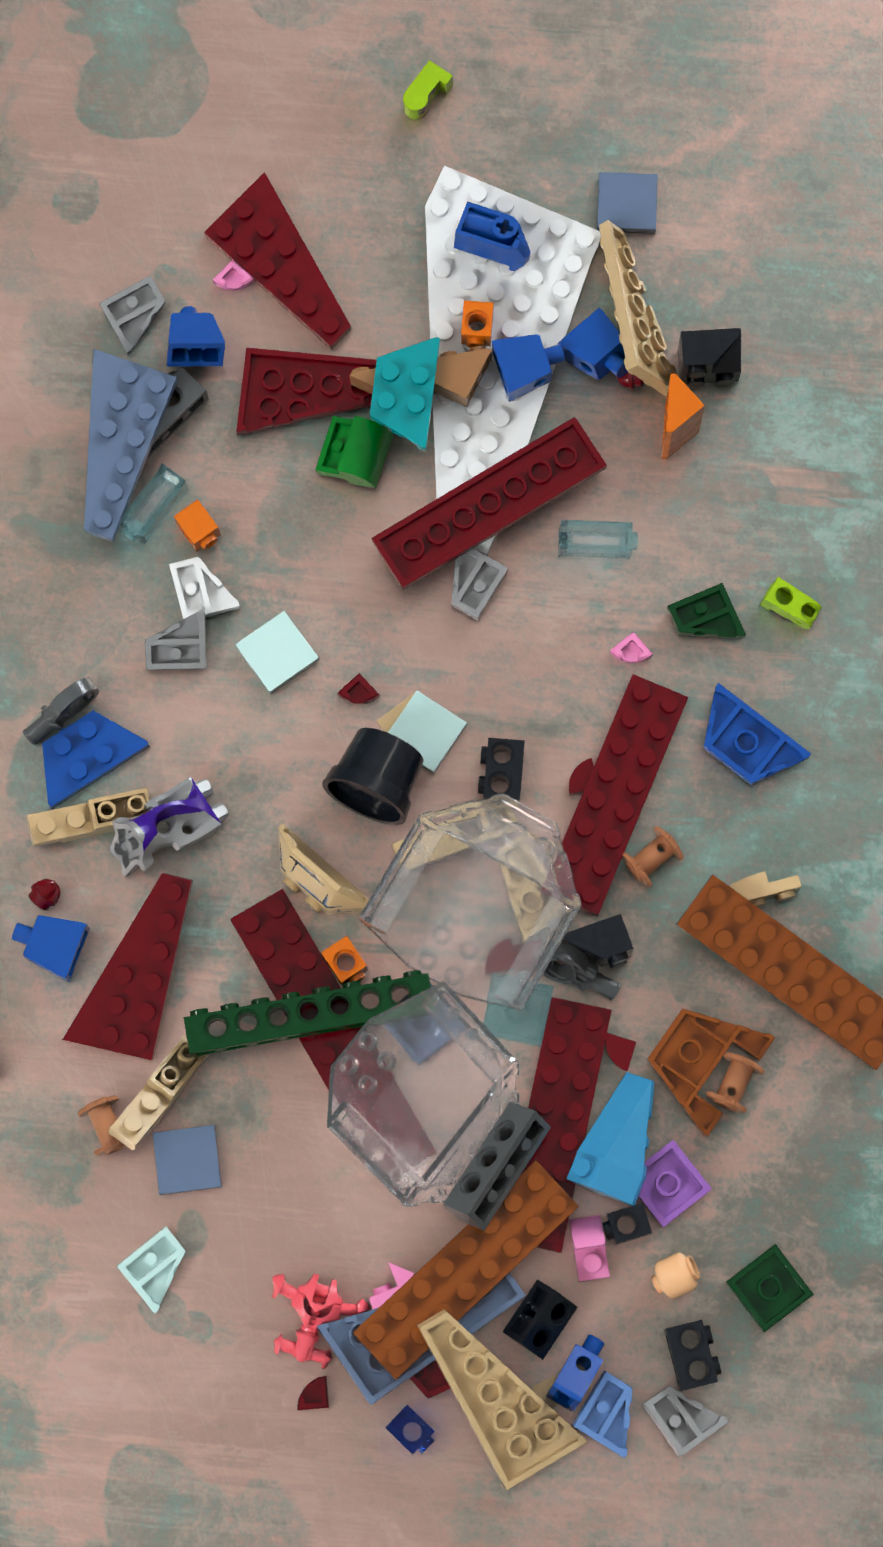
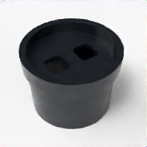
[322,728,424,825]

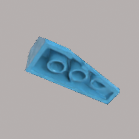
[567,1072,655,1206]

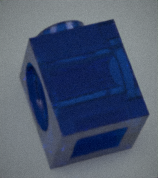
[385,1404,435,1455]

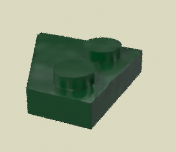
[667,583,746,639]

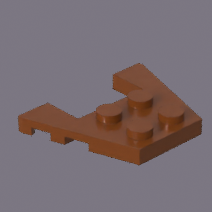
[647,1008,775,1137]

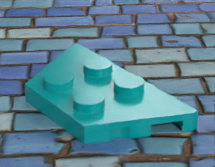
[370,337,440,451]

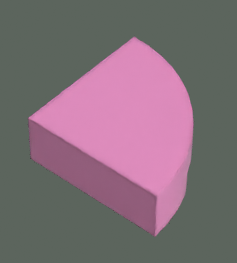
[213,259,255,291]
[610,632,653,663]

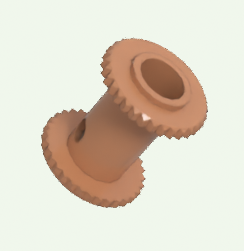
[622,826,684,887]
[706,1052,764,1113]
[78,1095,126,1156]

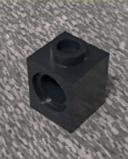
[602,1203,652,1246]

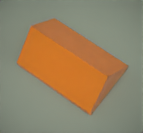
[661,374,705,459]

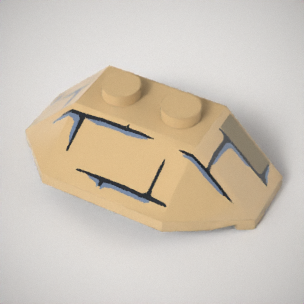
[278,823,375,915]

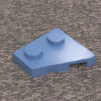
[572,1371,633,1458]

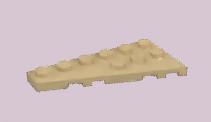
[599,220,677,397]
[417,1309,588,1490]

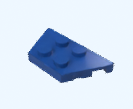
[703,683,811,785]
[42,710,150,809]

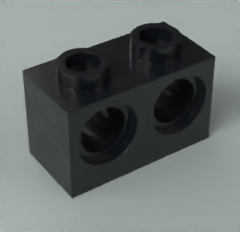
[478,738,525,806]
[503,1279,578,1360]
[664,1320,722,1391]

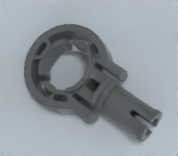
[23,677,99,745]
[536,942,621,1001]

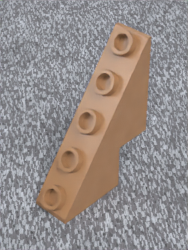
[350,346,492,408]

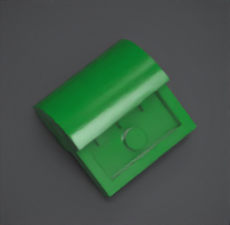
[315,416,394,488]

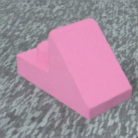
[569,1215,610,1282]
[368,1263,414,1310]

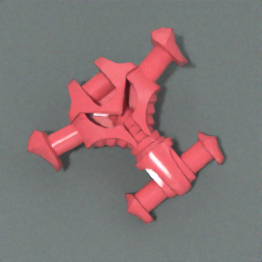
[271,1273,370,1369]

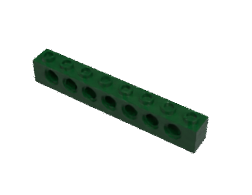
[183,970,435,1057]

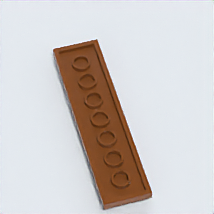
[676,874,883,1070]
[352,1161,579,1380]

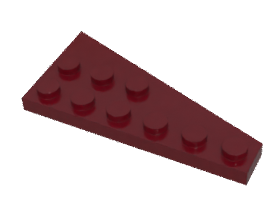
[204,172,351,350]
[236,347,377,435]
[62,873,193,1060]

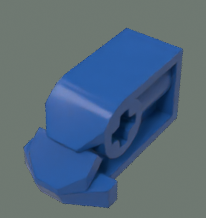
[454,201,531,271]

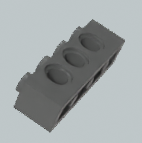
[147,367,209,459]
[443,1102,551,1231]

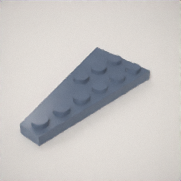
[84,349,178,542]
[317,1273,526,1406]

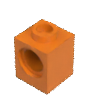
[461,301,494,348]
[174,499,221,552]
[321,935,368,985]

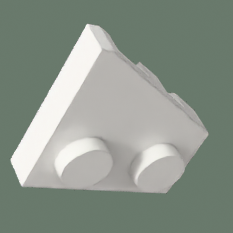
[169,557,240,619]

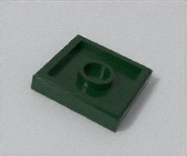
[726,1244,814,1333]

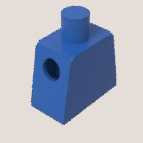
[166,306,225,367]
[558,308,628,380]
[491,334,565,402]
[12,915,90,983]
[546,1335,605,1412]

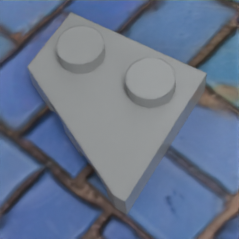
[99,275,165,354]
[452,548,508,621]
[145,610,207,670]
[642,1385,729,1458]

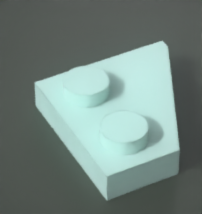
[117,1226,185,1313]

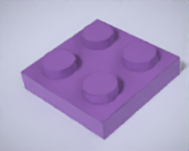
[638,1140,712,1228]

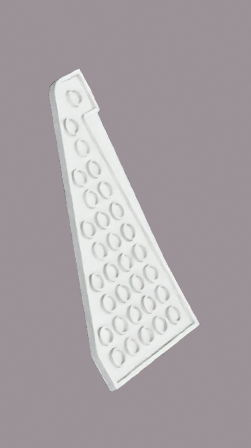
[425,166,601,556]

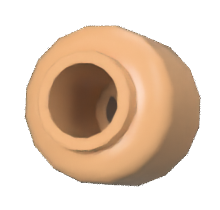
[652,1252,701,1299]

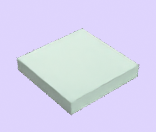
[235,611,319,694]
[388,690,467,774]

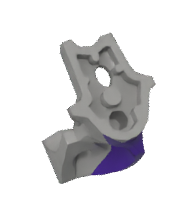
[109,777,229,877]

